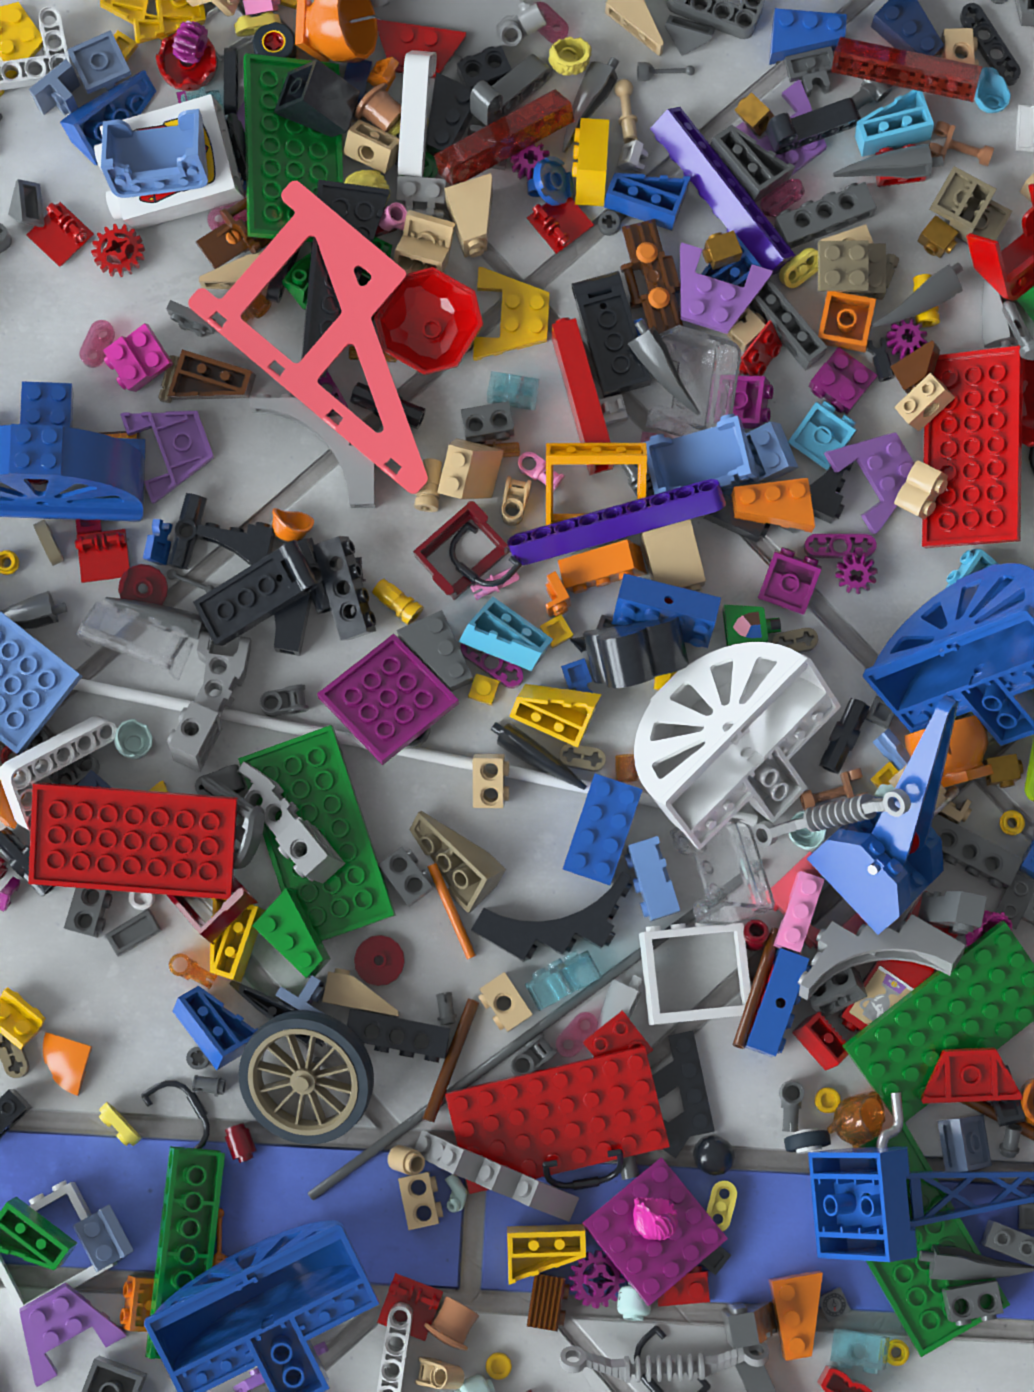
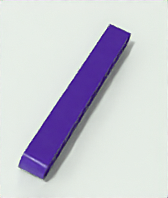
[507,479,726,566]

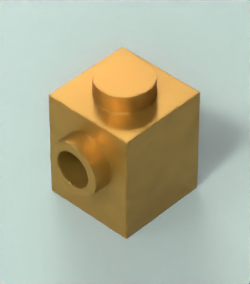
[735,92,774,137]
[917,215,959,258]
[702,230,742,270]
[982,754,1023,788]

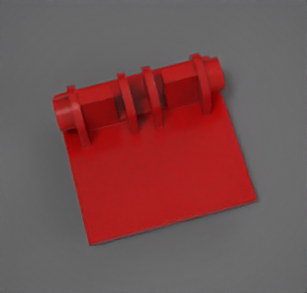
[526,197,594,254]
[26,202,94,267]
[738,320,782,376]
[75,529,130,583]
[582,1010,653,1057]
[377,1273,444,1341]

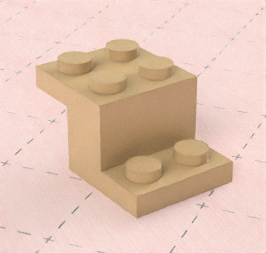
[393,210,455,274]

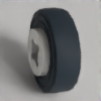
[784,1128,831,1154]

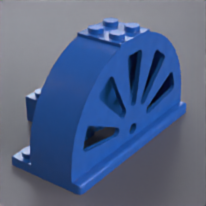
[0,381,146,522]
[863,563,1034,746]
[144,1220,379,1392]

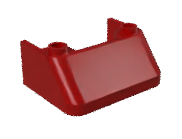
[966,183,1034,301]

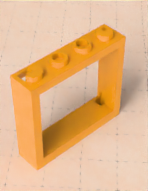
[546,443,647,533]

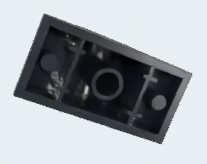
[583,616,689,688]

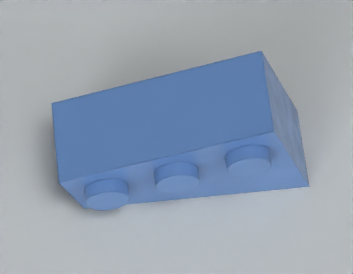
[624,836,680,922]

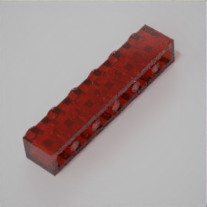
[831,37,982,102]
[434,89,574,186]

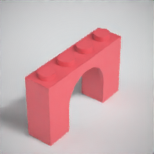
[764,851,867,950]

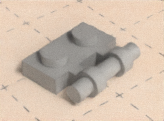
[396,175,446,220]

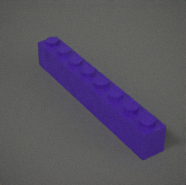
[650,107,796,276]

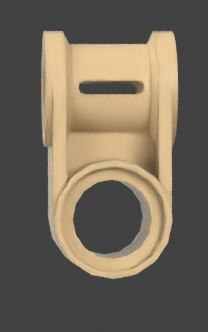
[502,476,532,526]
[415,1356,465,1389]

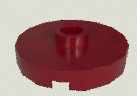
[118,564,168,605]
[354,935,405,986]

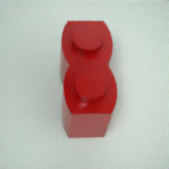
[817,1365,872,1392]

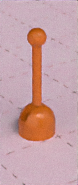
[212,1208,227,1267]

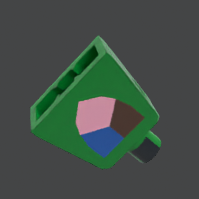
[722,605,781,647]

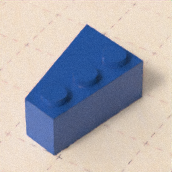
[769,8,847,65]

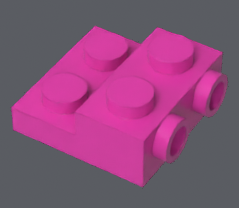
[103,323,173,392]

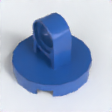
[527,156,574,206]

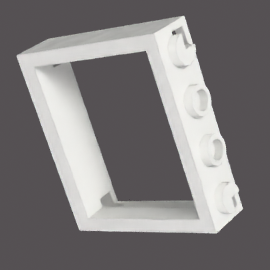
[639,919,751,1025]
[0,1180,117,1315]

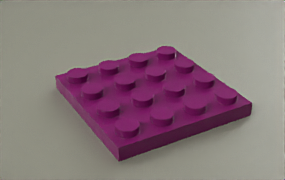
[317,633,459,765]
[582,1157,728,1306]

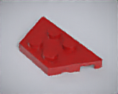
[377,19,467,78]
[921,1047,1023,1104]

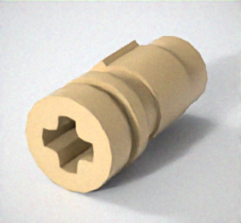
[414,458,442,512]

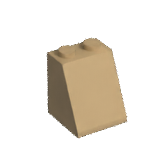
[444,173,493,258]
[437,438,504,499]
[640,519,706,592]

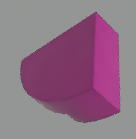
[0,877,21,912]

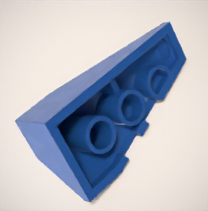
[60,70,156,165]

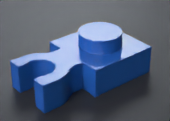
[143,519,173,565]
[561,658,593,693]

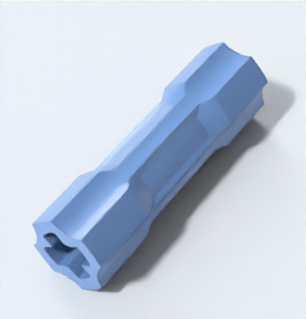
[873,728,911,771]

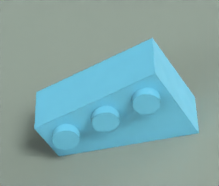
[855,84,934,157]
[459,596,553,671]

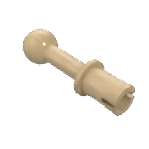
[614,79,638,144]

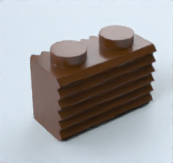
[527,1273,570,1332]

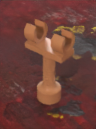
[929,121,994,167]
[800,768,868,811]

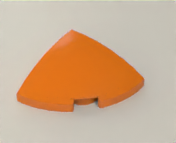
[43,1032,92,1096]

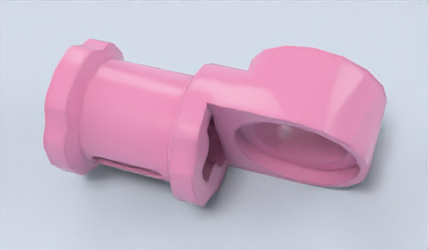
[518,452,565,492]

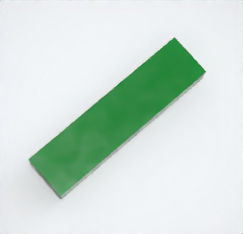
[145,1146,225,1359]

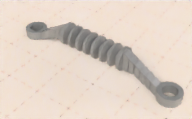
[752,789,911,847]
[560,1342,769,1383]

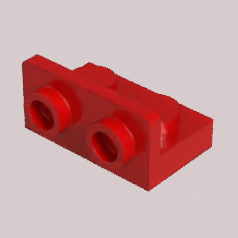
[657,1266,710,1307]

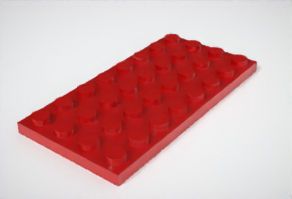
[922,346,1023,548]
[28,782,238,899]
[445,1045,670,1194]

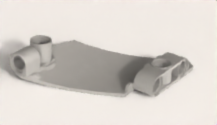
[370,0,547,58]

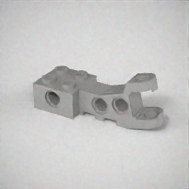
[167,631,252,772]
[237,761,345,883]

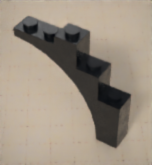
[703,445,854,543]
[196,522,312,656]
[471,872,632,962]

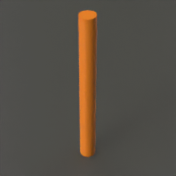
[427,863,476,959]

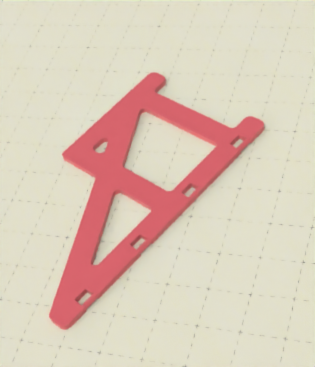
[188,181,428,494]

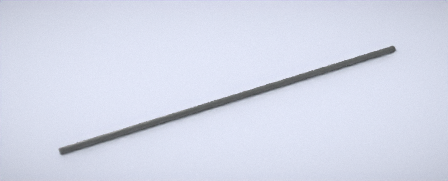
[307,861,764,1201]

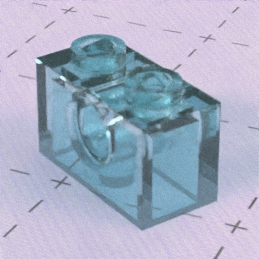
[487,371,540,411]
[830,1328,890,1374]

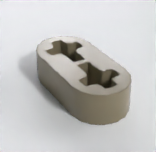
[33,519,64,566]
[771,628,818,653]
[559,744,606,772]
[0,1034,30,1078]

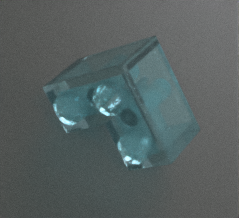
[525,950,602,1011]

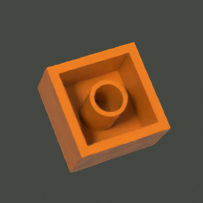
[818,291,876,353]

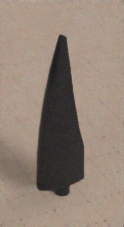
[491,722,587,790]
[229,980,326,1047]

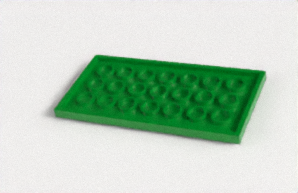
[243,53,343,242]
[238,725,396,942]
[842,920,1034,1122]
[859,1121,1010,1357]

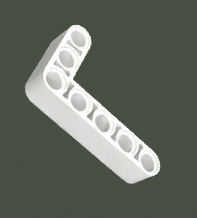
[0,6,70,90]
[398,50,437,177]
[0,716,117,831]
[377,1302,413,1392]

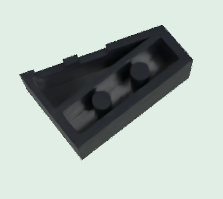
[426,72,473,164]

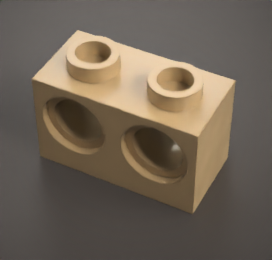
[473,754,509,808]
[398,1172,443,1230]

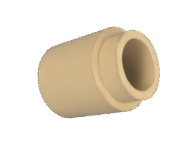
[388,1145,425,1176]

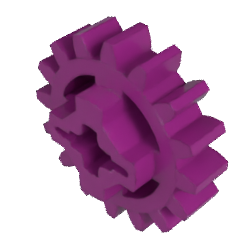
[568,1250,625,1309]

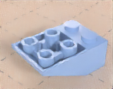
[723,421,799,496]

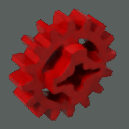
[91,224,145,277]

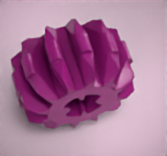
[172,20,208,64]
[510,140,550,181]
[886,318,928,360]
[835,552,878,594]

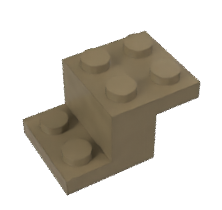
[929,166,1012,243]
[818,240,886,294]

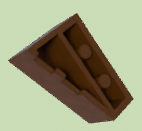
[167,349,256,400]

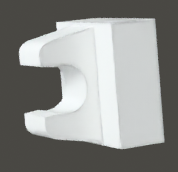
[617,140,648,171]
[599,394,628,425]

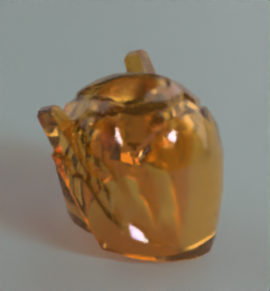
[827,1091,885,1148]

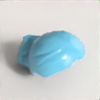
[974,67,1011,113]

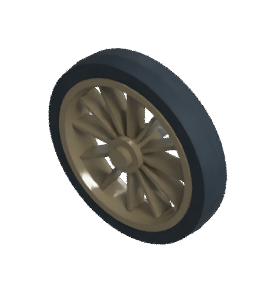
[238,1010,374,1145]

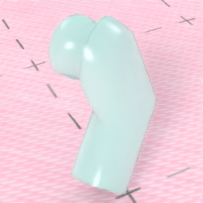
[445,1174,468,1213]

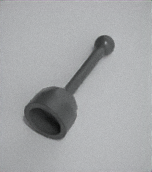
[637,62,695,82]

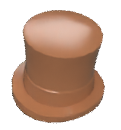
[355,83,402,133]
[424,1297,479,1351]

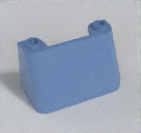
[101,109,208,198]
[643,414,759,494]

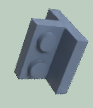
[67,30,132,94]
[29,59,81,116]
[276,976,327,1015]
[937,1115,992,1172]
[73,1204,134,1272]

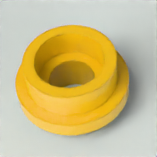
[0,550,20,575]
[999,810,1025,836]
[883,1339,909,1366]

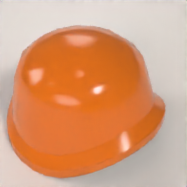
[272,508,314,542]

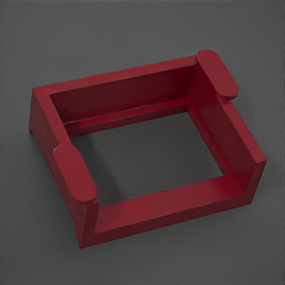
[413,501,509,600]
[167,876,258,945]

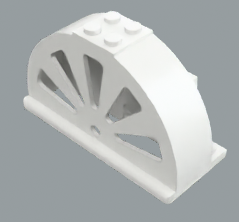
[634,642,841,850]

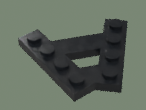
[652,1030,715,1158]

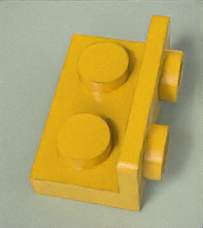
[0,987,46,1049]

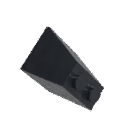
[274,60,360,138]

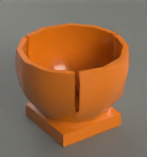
[295,0,378,63]
[904,715,994,788]

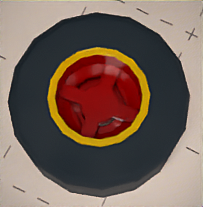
[253,22,297,59]

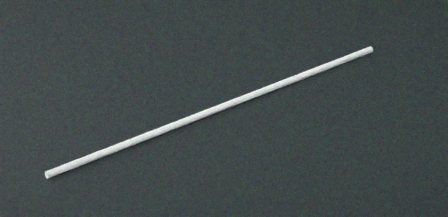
[73,679,758,827]

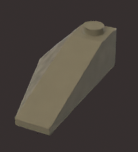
[409,811,506,913]

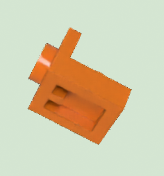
[366,57,399,92]

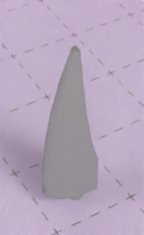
[982,279,1015,348]
[591,975,643,1058]

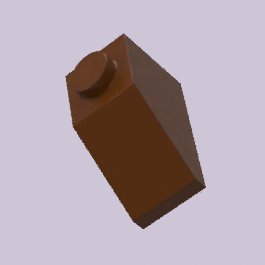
[890,340,940,394]

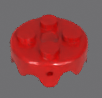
[156,31,218,91]

